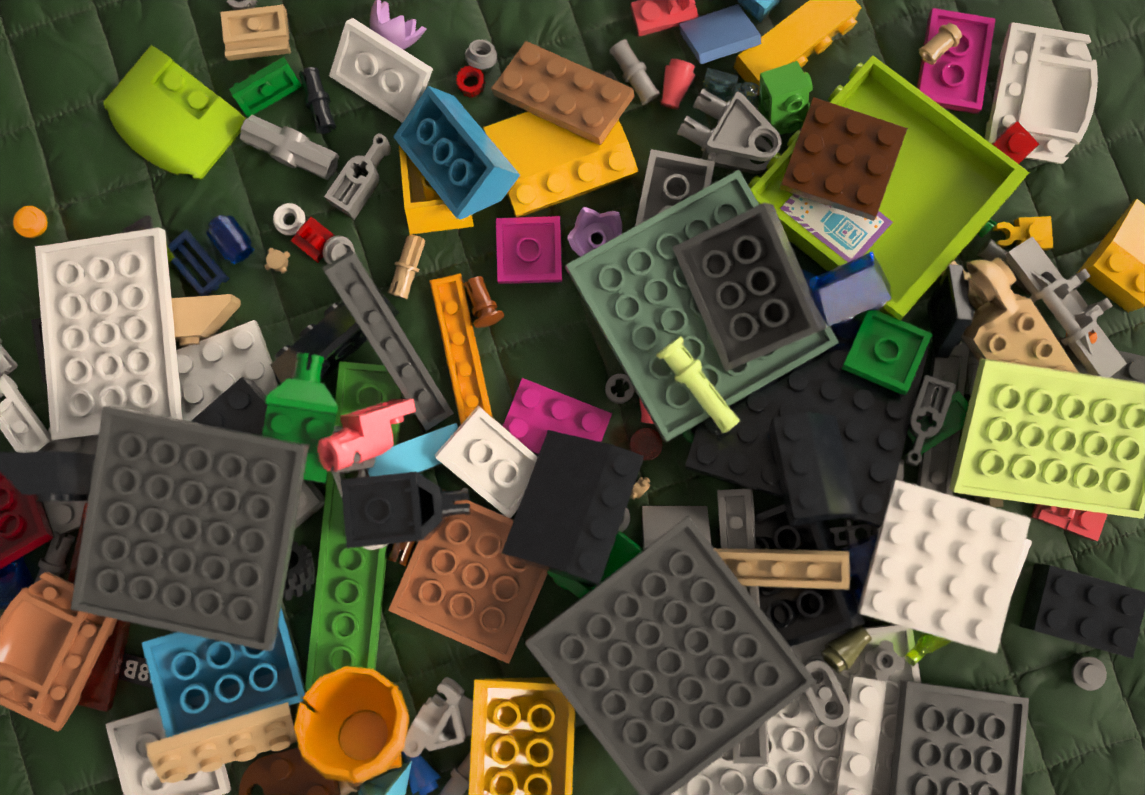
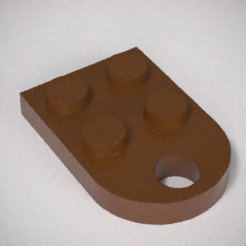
[239,747,341,795]

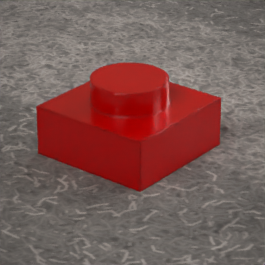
[991,121,1039,164]

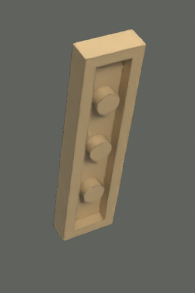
[714,548,850,589]

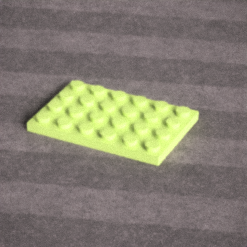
[949,358,1145,519]

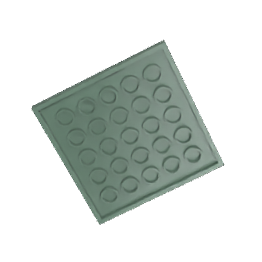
[565,170,839,442]

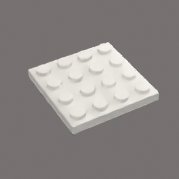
[857,480,1031,653]

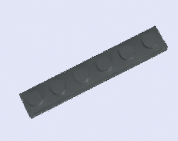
[322,250,454,431]

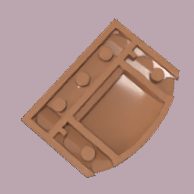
[0,572,117,732]

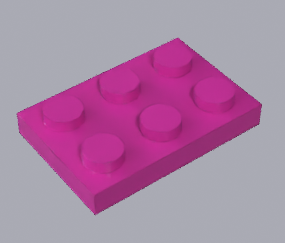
[917,8,996,114]
[503,378,612,454]

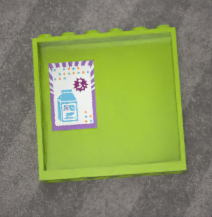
[748,56,1030,320]

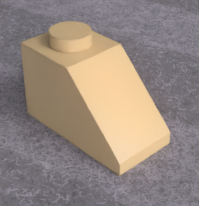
[171,294,241,346]

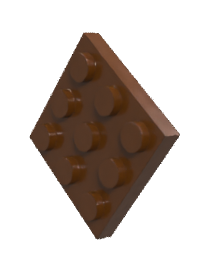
[780,97,908,221]

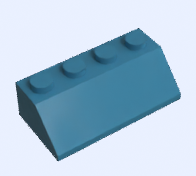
[393,86,520,219]

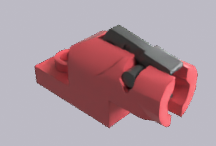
[318,399,416,473]

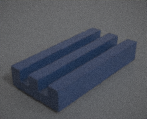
[166,230,230,296]

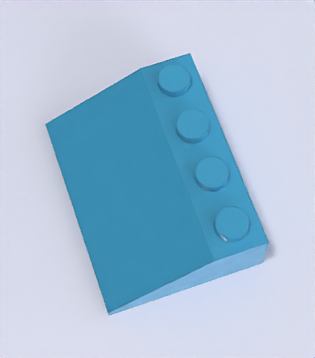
[142,608,306,738]

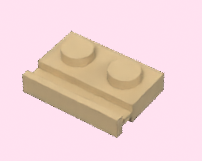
[221,5,291,61]

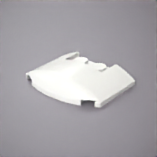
[985,22,1098,164]

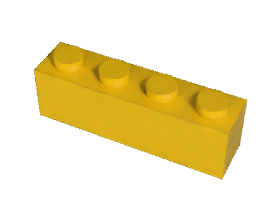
[734,0,861,96]

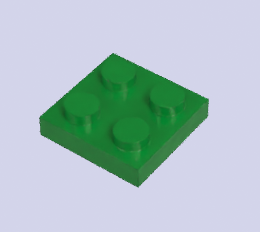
[842,307,932,396]

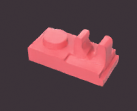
[630,0,699,37]
[1031,504,1108,541]

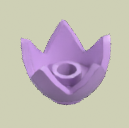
[370,0,426,50]
[568,207,622,257]

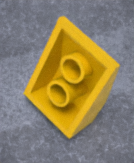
[399,145,474,234]
[1077,199,1145,313]

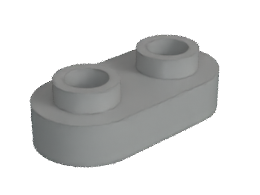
[803,659,850,727]

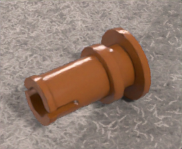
[464,276,505,328]

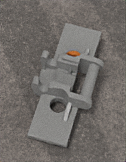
[1005,236,1127,378]

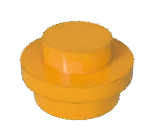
[13,206,47,238]

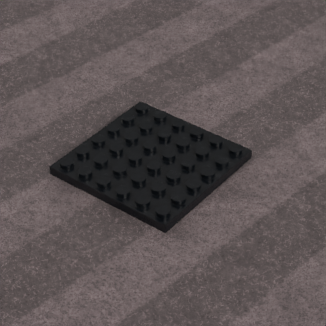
[685,309,931,528]

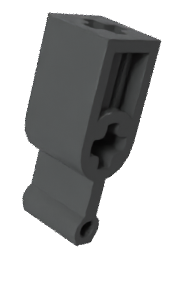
[905,375,956,467]

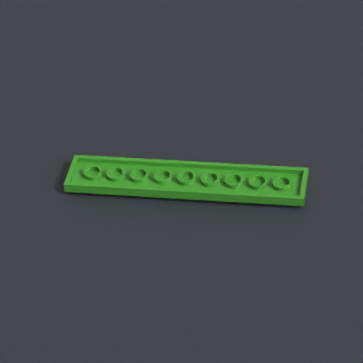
[305,361,403,691]

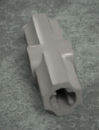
[240,114,339,180]

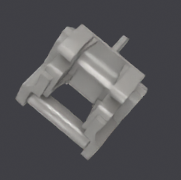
[403,677,473,757]

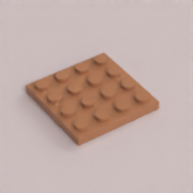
[388,489,548,664]

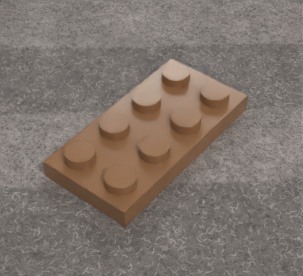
[492,41,634,145]

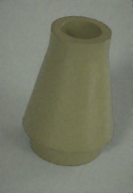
[821,625,872,674]

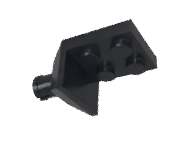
[341,472,471,548]

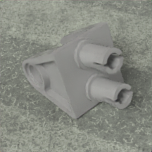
[677,88,781,174]

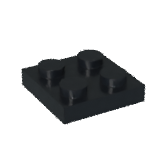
[927,264,974,358]

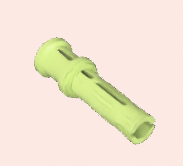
[657,336,740,433]

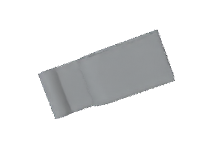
[324,133,391,220]

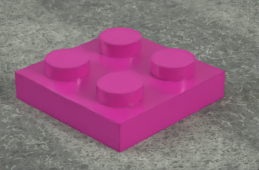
[496,216,562,284]

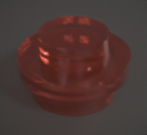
[630,428,663,461]

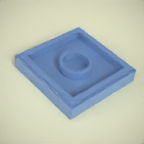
[679,4,761,64]

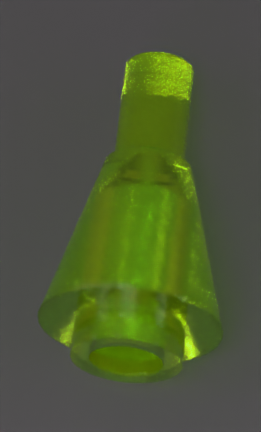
[904,632,953,666]

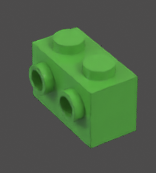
[759,61,813,135]

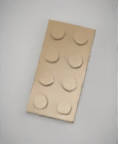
[146,702,298,783]

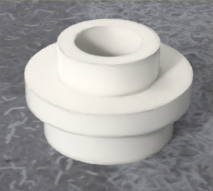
[273,203,306,236]

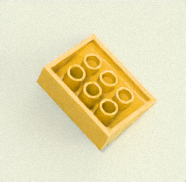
[483,112,639,217]
[469,677,575,795]

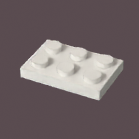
[329,18,433,123]
[435,405,538,518]

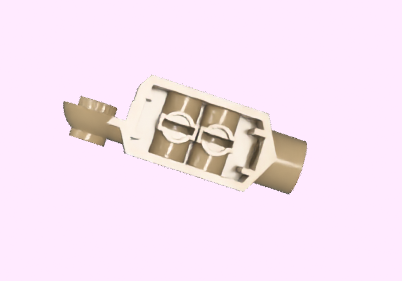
[962,258,1079,373]

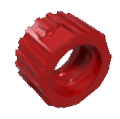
[456,65,485,98]

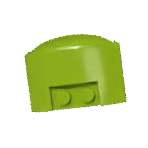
[103,45,246,180]

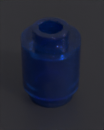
[207,215,254,264]

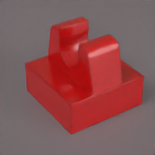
[291,216,335,263]

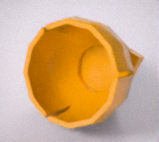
[294,666,409,783]

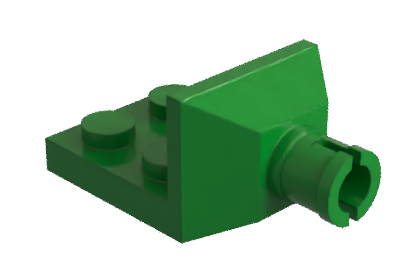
[262,353,338,483]

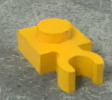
[993,216,1053,251]

